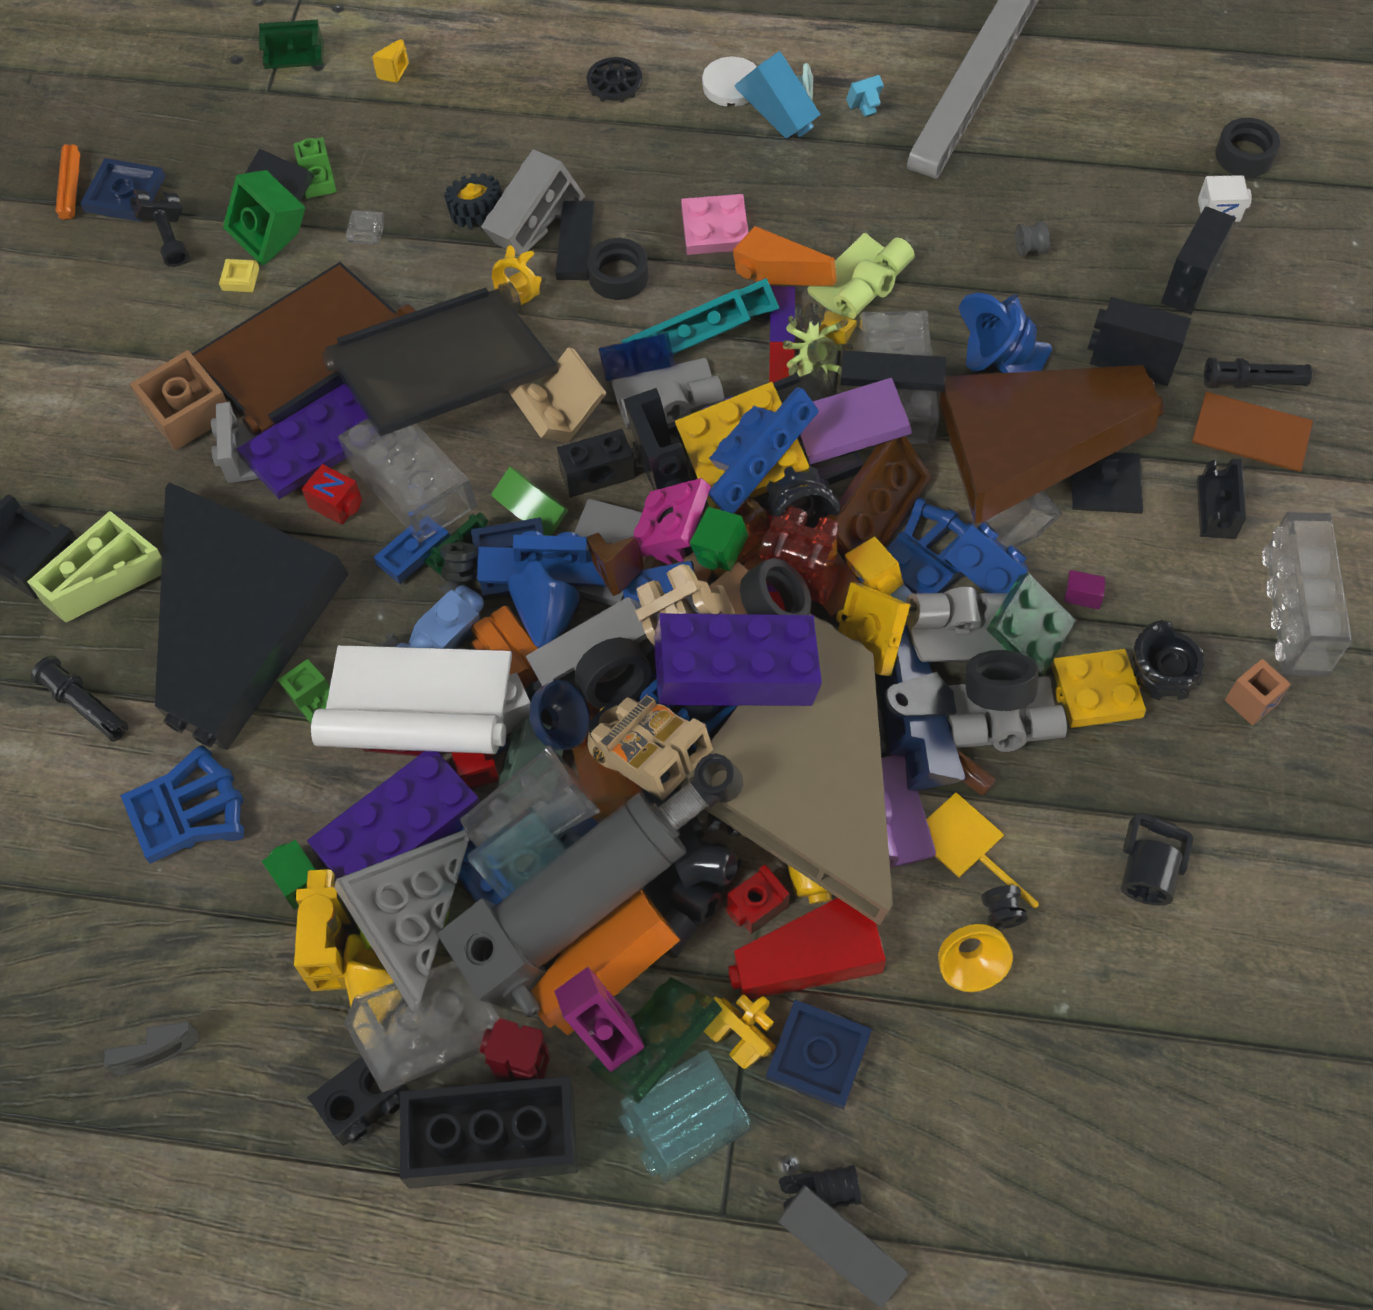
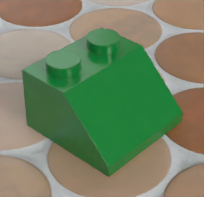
[223,170,306,265]

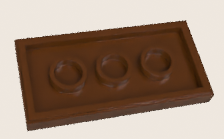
[820,436,932,564]

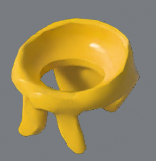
[491,245,542,305]

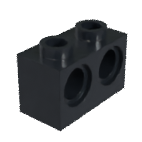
[307,1045,410,1146]

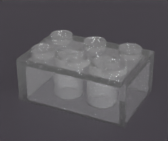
[344,961,499,1092]

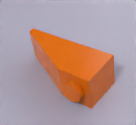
[733,226,837,286]

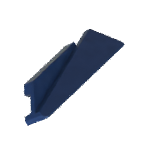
[877,621,965,791]

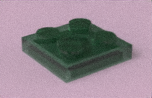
[986,573,1076,676]

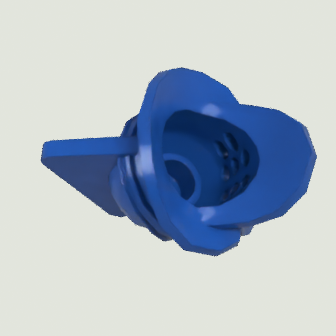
[958,292,1052,373]

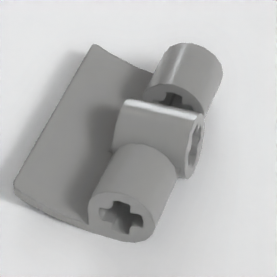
[612,358,724,429]
[906,587,1019,662]
[946,677,1067,752]

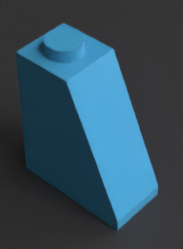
[734,51,821,139]

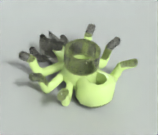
[783,303,853,386]

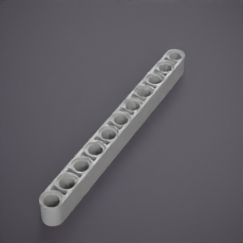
[907,0,1038,179]

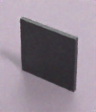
[1071,452,1143,514]

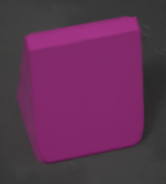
[1063,570,1105,609]

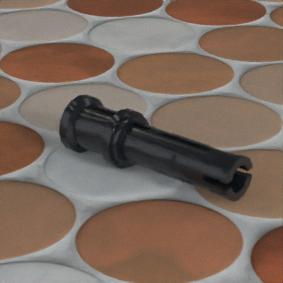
[1204,357,1312,389]
[31,655,128,742]

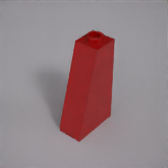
[728,897,886,1000]

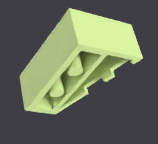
[27,511,162,623]

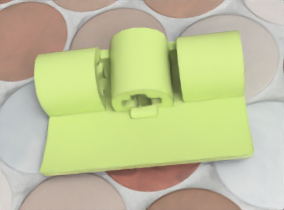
[807,233,915,319]

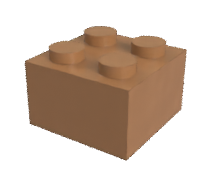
[129,350,227,451]

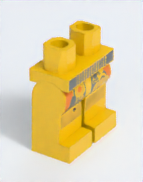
[294,869,351,991]

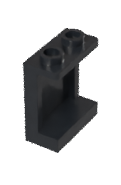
[623,388,691,490]
[0,494,77,599]

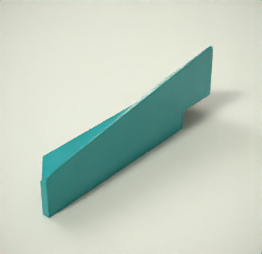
[621,278,779,361]

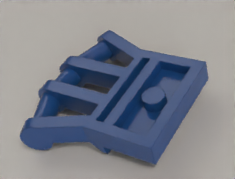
[886,497,971,593]
[120,745,244,864]

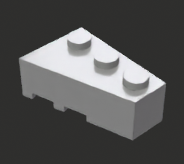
[481,149,585,255]
[526,597,655,702]

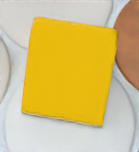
[372,39,409,83]
[815,310,857,347]

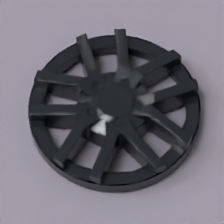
[587,57,642,102]

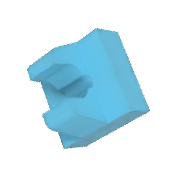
[846,75,884,117]

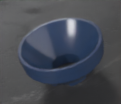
[529,680,590,750]

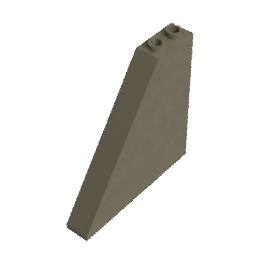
[680,613,893,925]

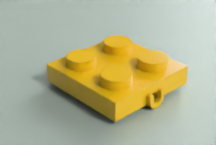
[836,582,910,676]
[1051,649,1146,728]

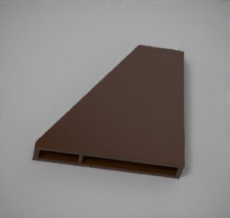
[939,365,1164,523]

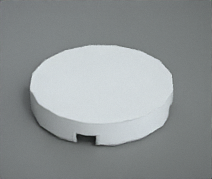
[702,56,757,106]

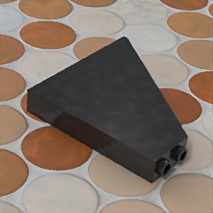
[155,482,348,750]

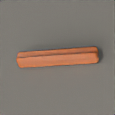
[55,144,80,220]

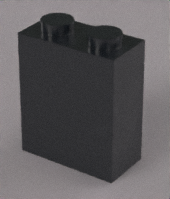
[1161,206,1237,315]
[1087,297,1191,386]

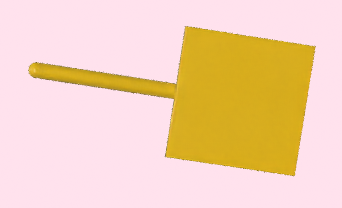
[926,793,1039,908]

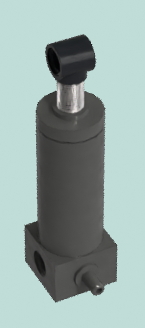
[437,754,743,1017]

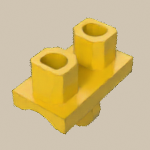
[701,994,777,1069]

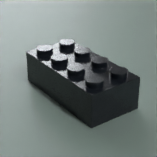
[400,1076,578,1189]

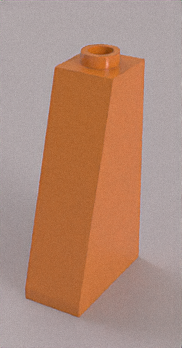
[531,889,680,1036]

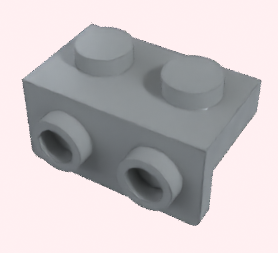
[211,402,260,483]

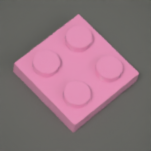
[681,194,748,255]

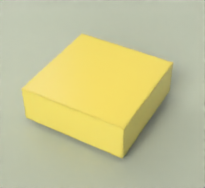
[219,259,259,292]

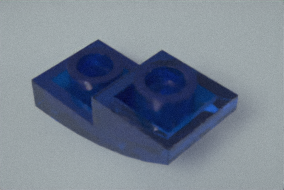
[598,332,675,381]

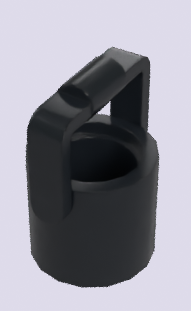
[1121,813,1193,906]

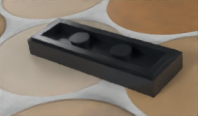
[556,201,595,280]
[840,350,946,392]

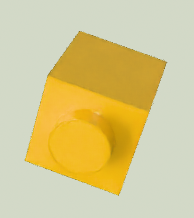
[845,536,904,595]

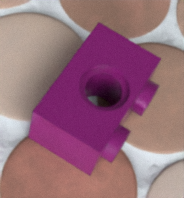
[554,967,645,1072]

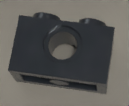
[556,429,635,498]

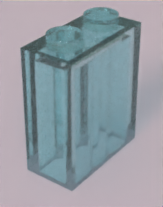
[618,1049,751,1184]

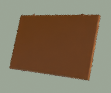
[1192,392,1313,473]

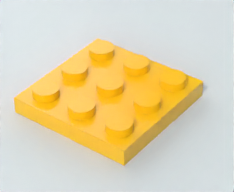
[675,382,809,510]

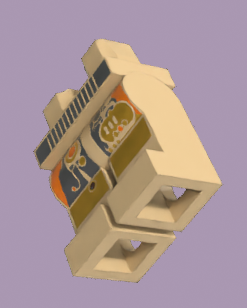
[591,695,713,801]

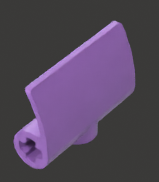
[881,755,936,868]

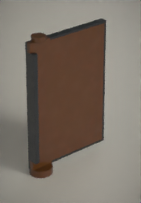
[192,262,419,435]

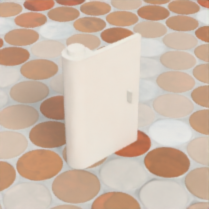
[311,645,512,754]

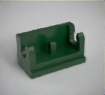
[259,19,324,69]

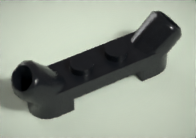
[641,770,737,889]

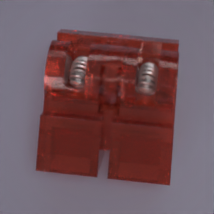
[759,506,839,604]

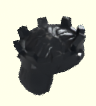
[764,466,841,537]
[1132,620,1205,701]

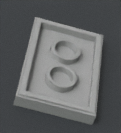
[574,499,642,606]

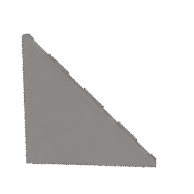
[334,829,471,1012]

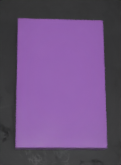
[800,377,912,464]

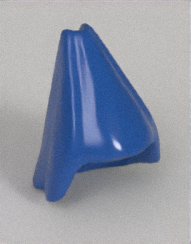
[508,561,580,649]

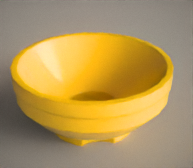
[938,924,1013,992]

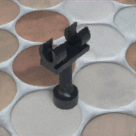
[130,190,189,267]

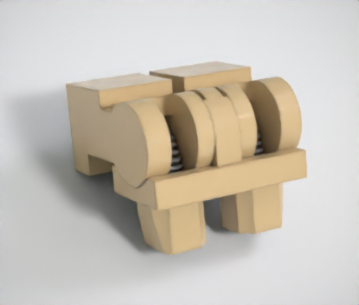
[635,564,735,646]

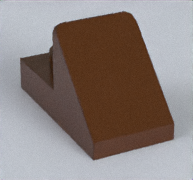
[587,533,644,596]

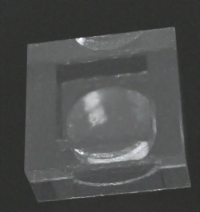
[346,210,385,245]

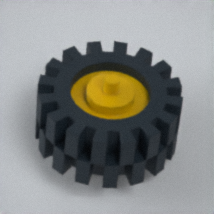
[444,173,502,228]

